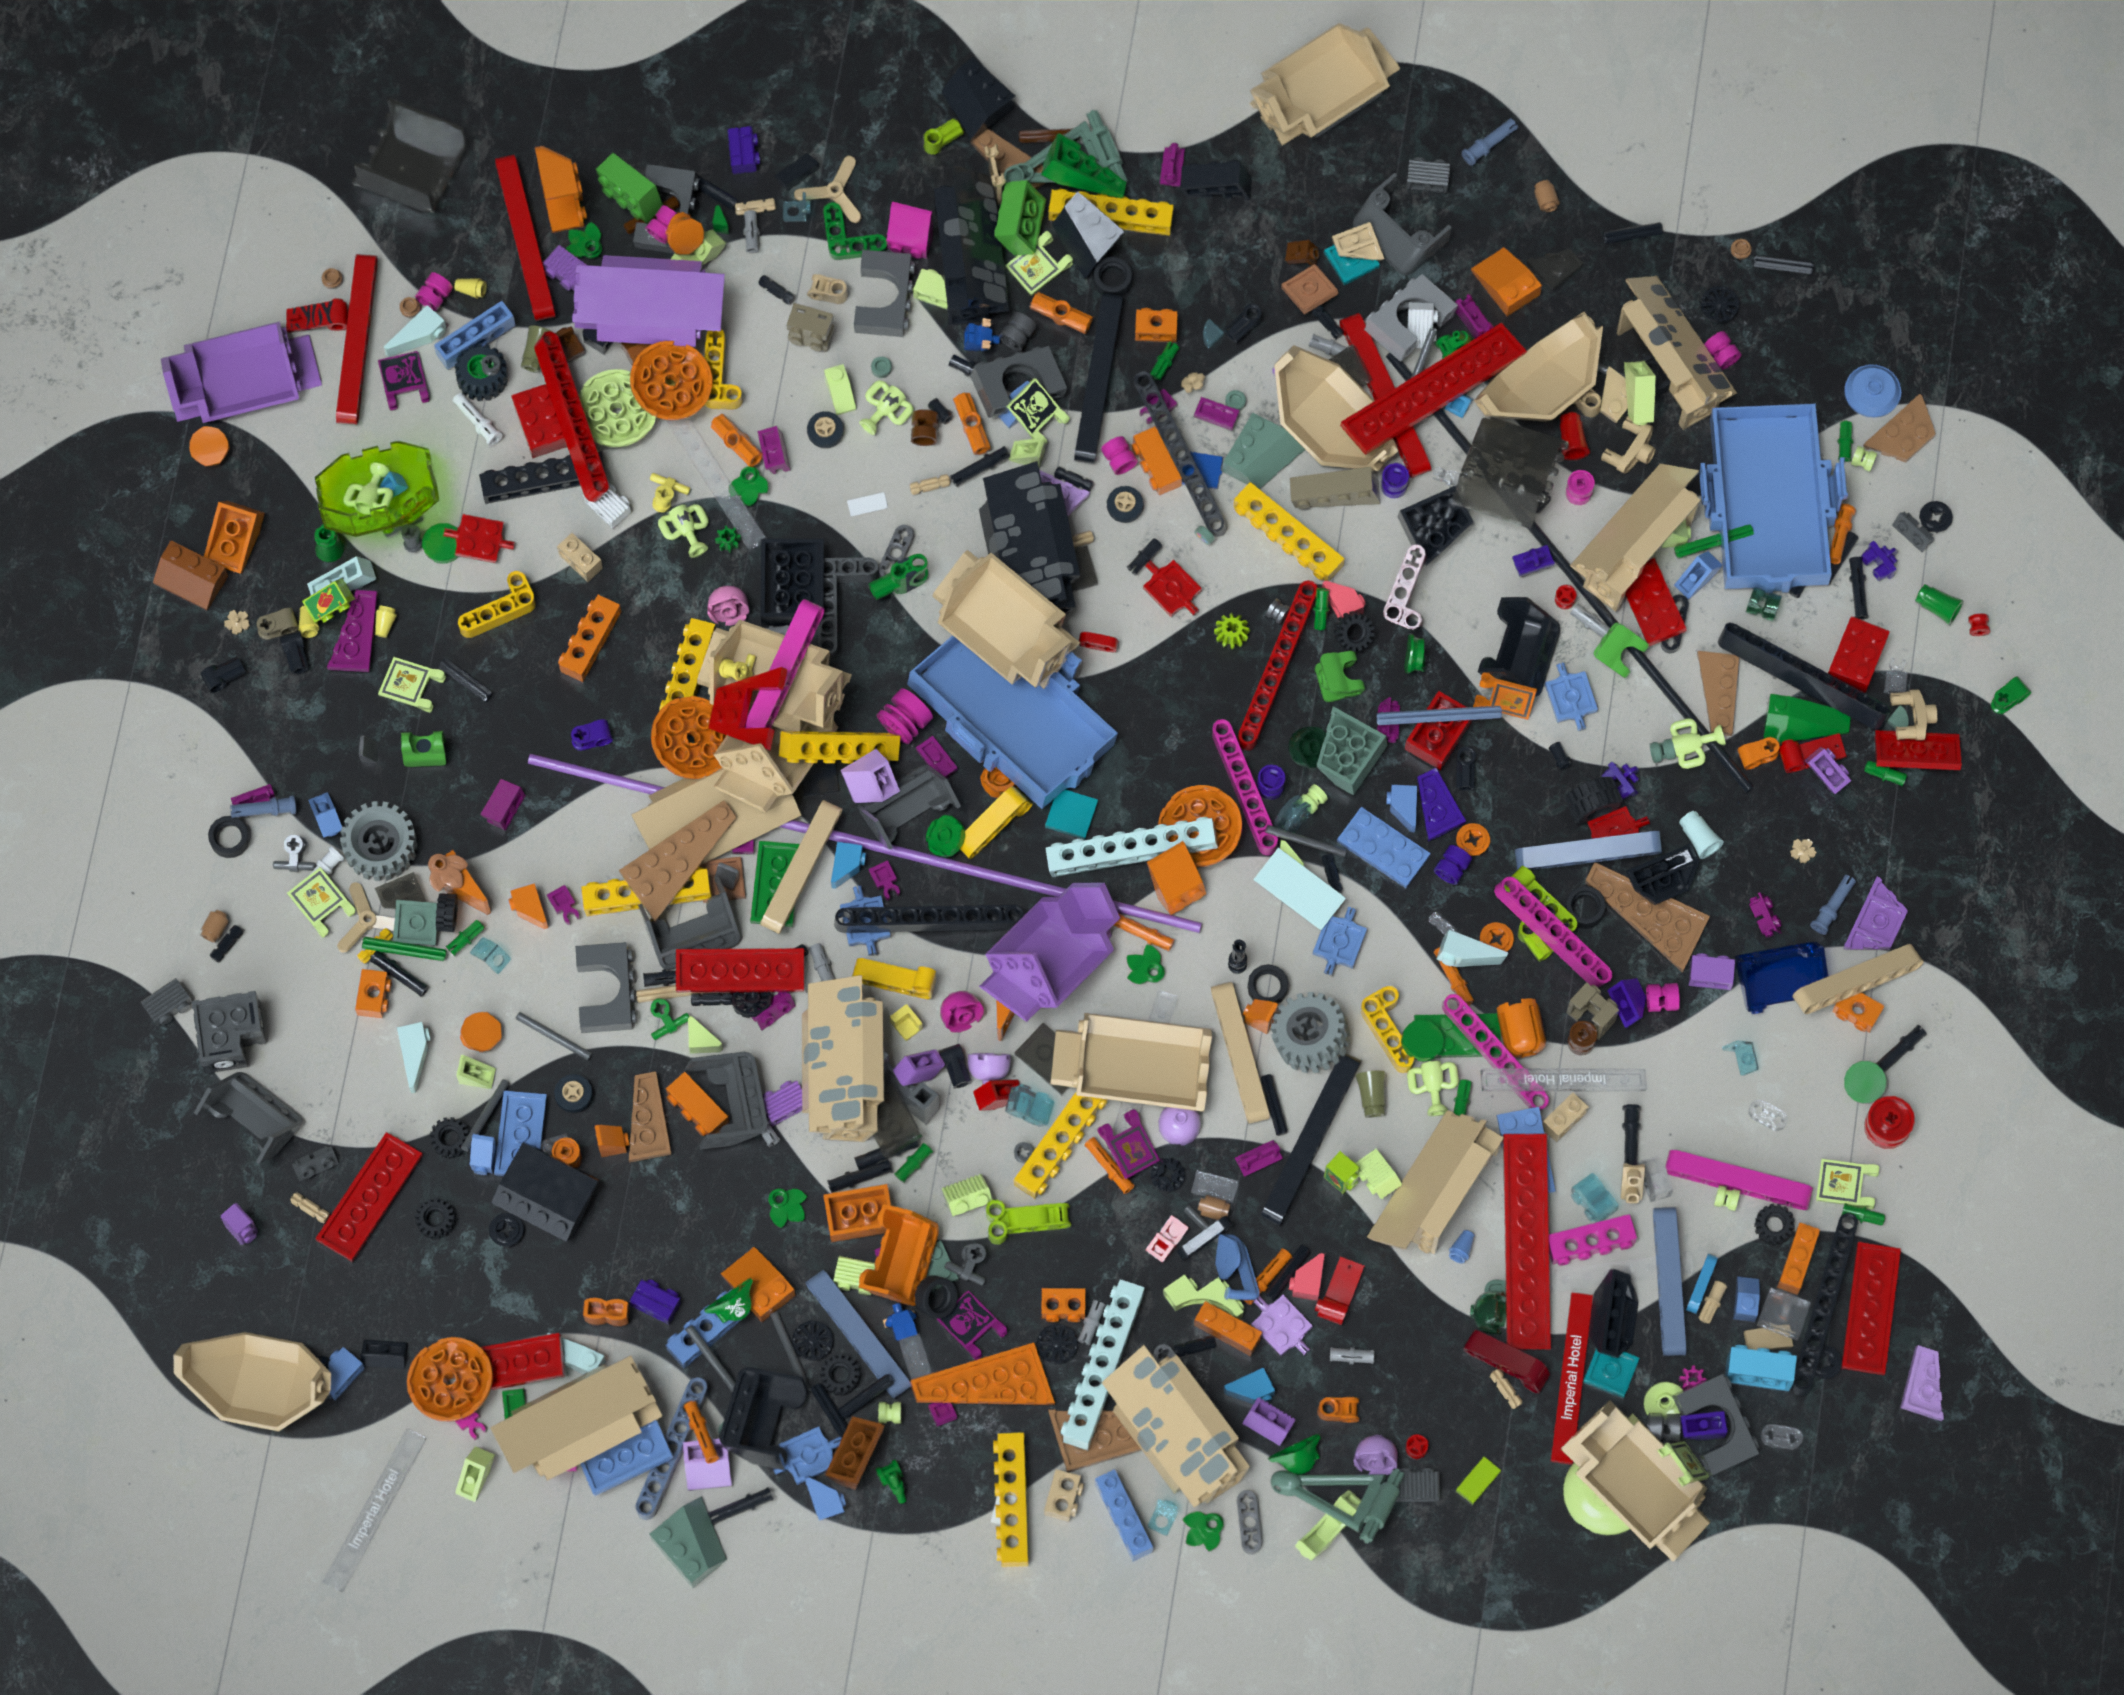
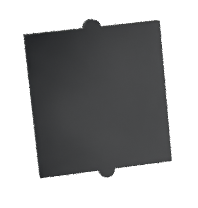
[803,760,839,796]

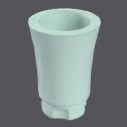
[1679,811,1724,859]

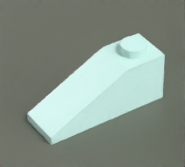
[384,305,446,357]
[308,556,376,595]
[1437,930,1508,967]
[397,1022,431,1093]
[547,1333,606,1375]

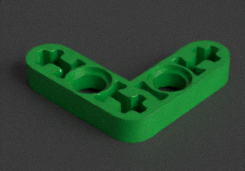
[824,202,887,260]

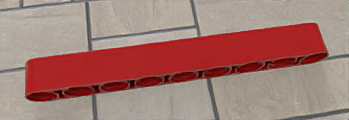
[495,154,555,322]
[336,254,378,425]
[1339,313,1431,478]
[534,331,609,502]
[1238,580,1317,751]

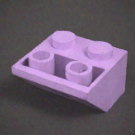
[841,749,900,803]
[683,1439,731,1491]

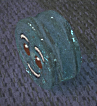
[1274,795,1312,833]

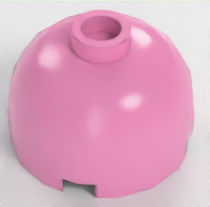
[707,586,749,626]

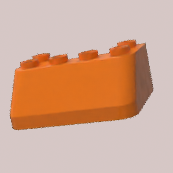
[535,146,587,233]
[858,1204,939,1306]

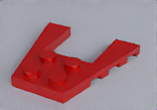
[708,667,788,751]

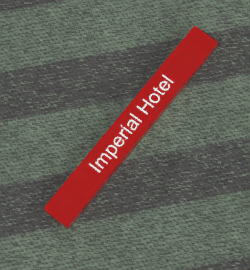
[1550,1292,1593,1465]

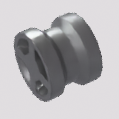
[1266,598,1291,624]

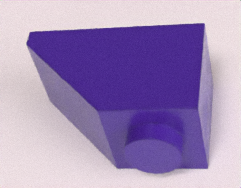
[1607,978,1646,1028]
[1680,1411,1727,1440]

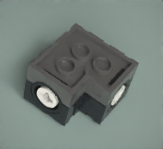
[192,991,266,1074]

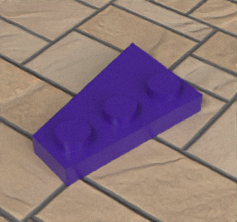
[1417,768,1466,842]

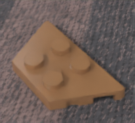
[1863,394,1936,463]

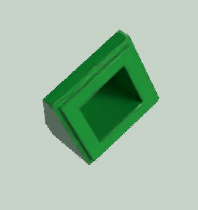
[712,205,729,234]

